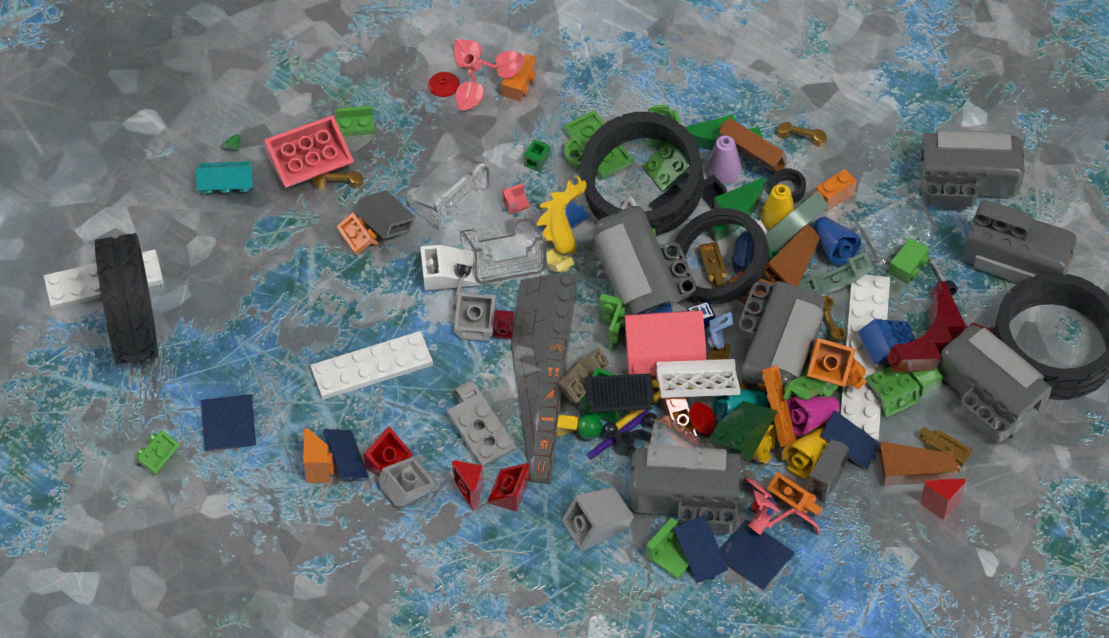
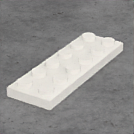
[44,250,164,310]
[310,331,433,400]

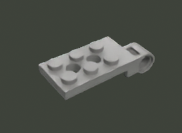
[447,380,516,468]

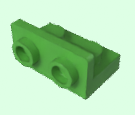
[336,106,374,137]
[783,375,825,400]
[133,430,180,475]

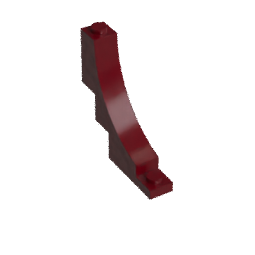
[887,281,966,372]

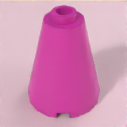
[787,396,839,436]

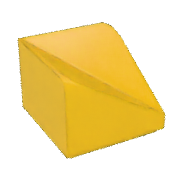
[557,415,578,437]

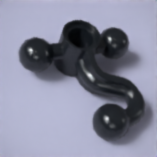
[603,413,663,460]

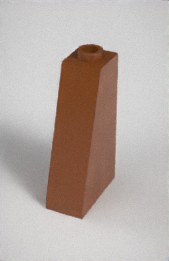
[719,118,788,175]
[764,224,820,287]
[878,442,960,486]

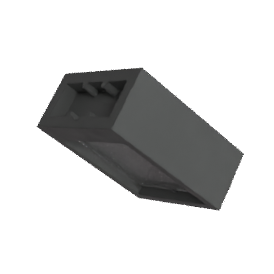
[807,439,849,504]

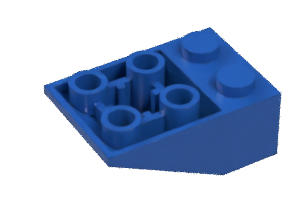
[858,319,916,365]

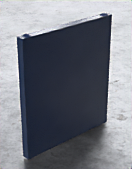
[201,394,256,451]
[720,520,795,591]

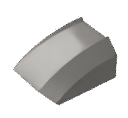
[454,292,497,341]
[379,457,437,507]

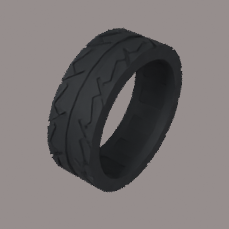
[580,112,704,236]
[95,233,158,365]
[993,273,1109,400]

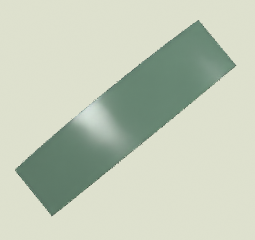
[765,191,830,250]
[798,252,873,296]

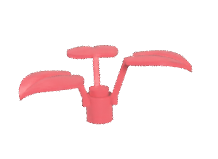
[454,39,525,111]
[742,476,820,535]

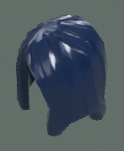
[731,230,754,272]

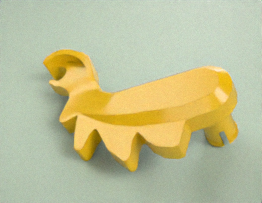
[536,175,586,254]

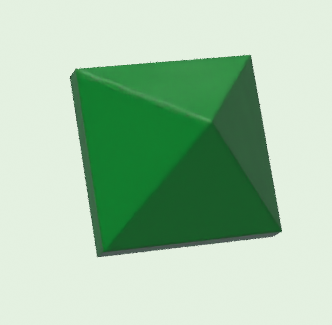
[220,134,241,151]

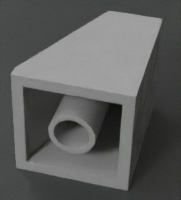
[561,487,634,552]

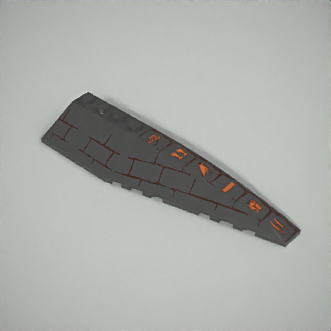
[511,273,577,484]

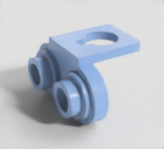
[707,312,733,350]

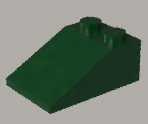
[709,401,777,462]

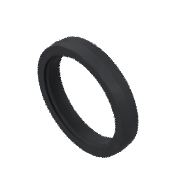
[670,208,769,304]

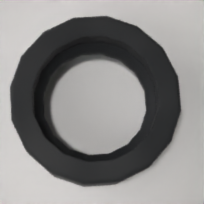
[770,168,806,203]

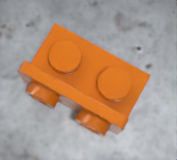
[336,212,379,255]

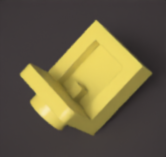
[544,247,574,273]

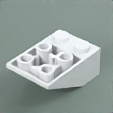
[421,245,481,291]

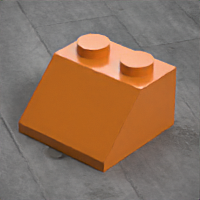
[807,338,856,387]
[303,428,334,483]

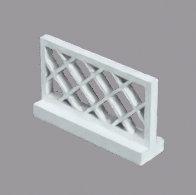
[656,359,740,398]

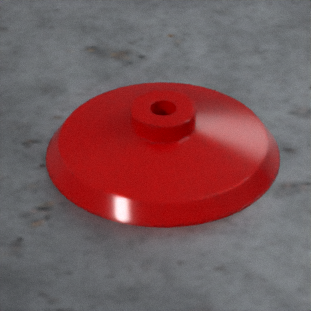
[428,72,460,97]
[690,402,717,435]

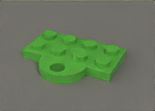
[564,110,634,180]

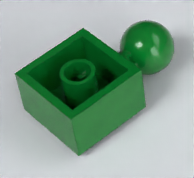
[577,367,622,440]

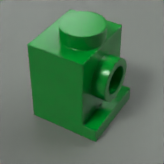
[524,139,550,172]

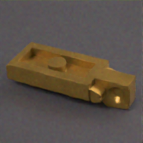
[698,242,727,288]
[918,426,973,467]

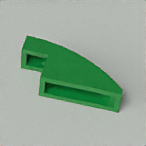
[685,114,763,152]
[708,177,765,242]

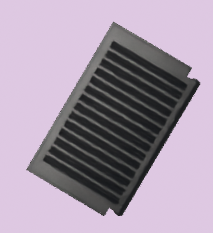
[585,373,654,413]

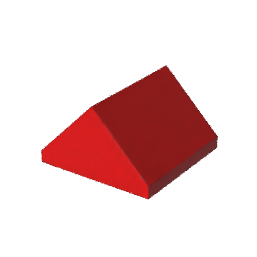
[363,426,413,477]
[452,460,484,511]
[488,463,530,512]
[920,478,966,520]

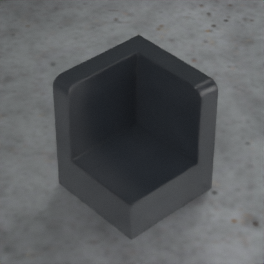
[701,175,727,208]

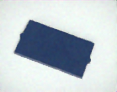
[820,410,880,470]
[323,428,369,481]
[674,514,728,583]

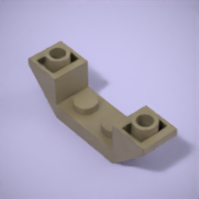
[558,348,609,403]

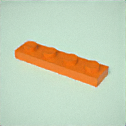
[762,365,796,447]

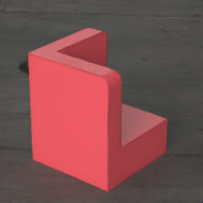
[502,183,530,215]

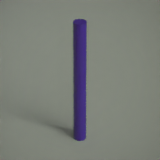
[587,410,650,460]

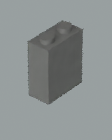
[355,190,416,239]

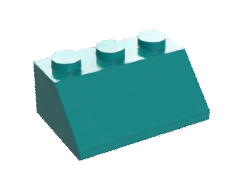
[195,161,254,193]

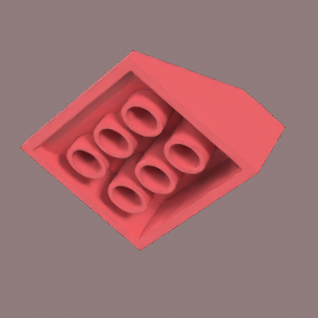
[264,115,354,188]
[625,310,707,376]

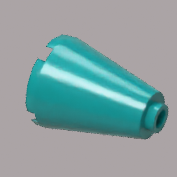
[712,389,769,423]

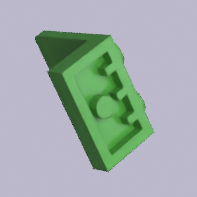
[643,143,690,191]
[599,294,626,350]
[866,366,919,417]
[646,517,690,579]

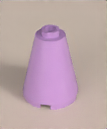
[705,136,742,185]

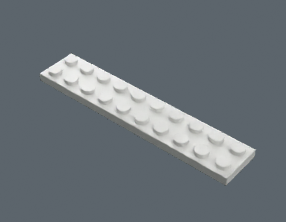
[840,275,890,441]

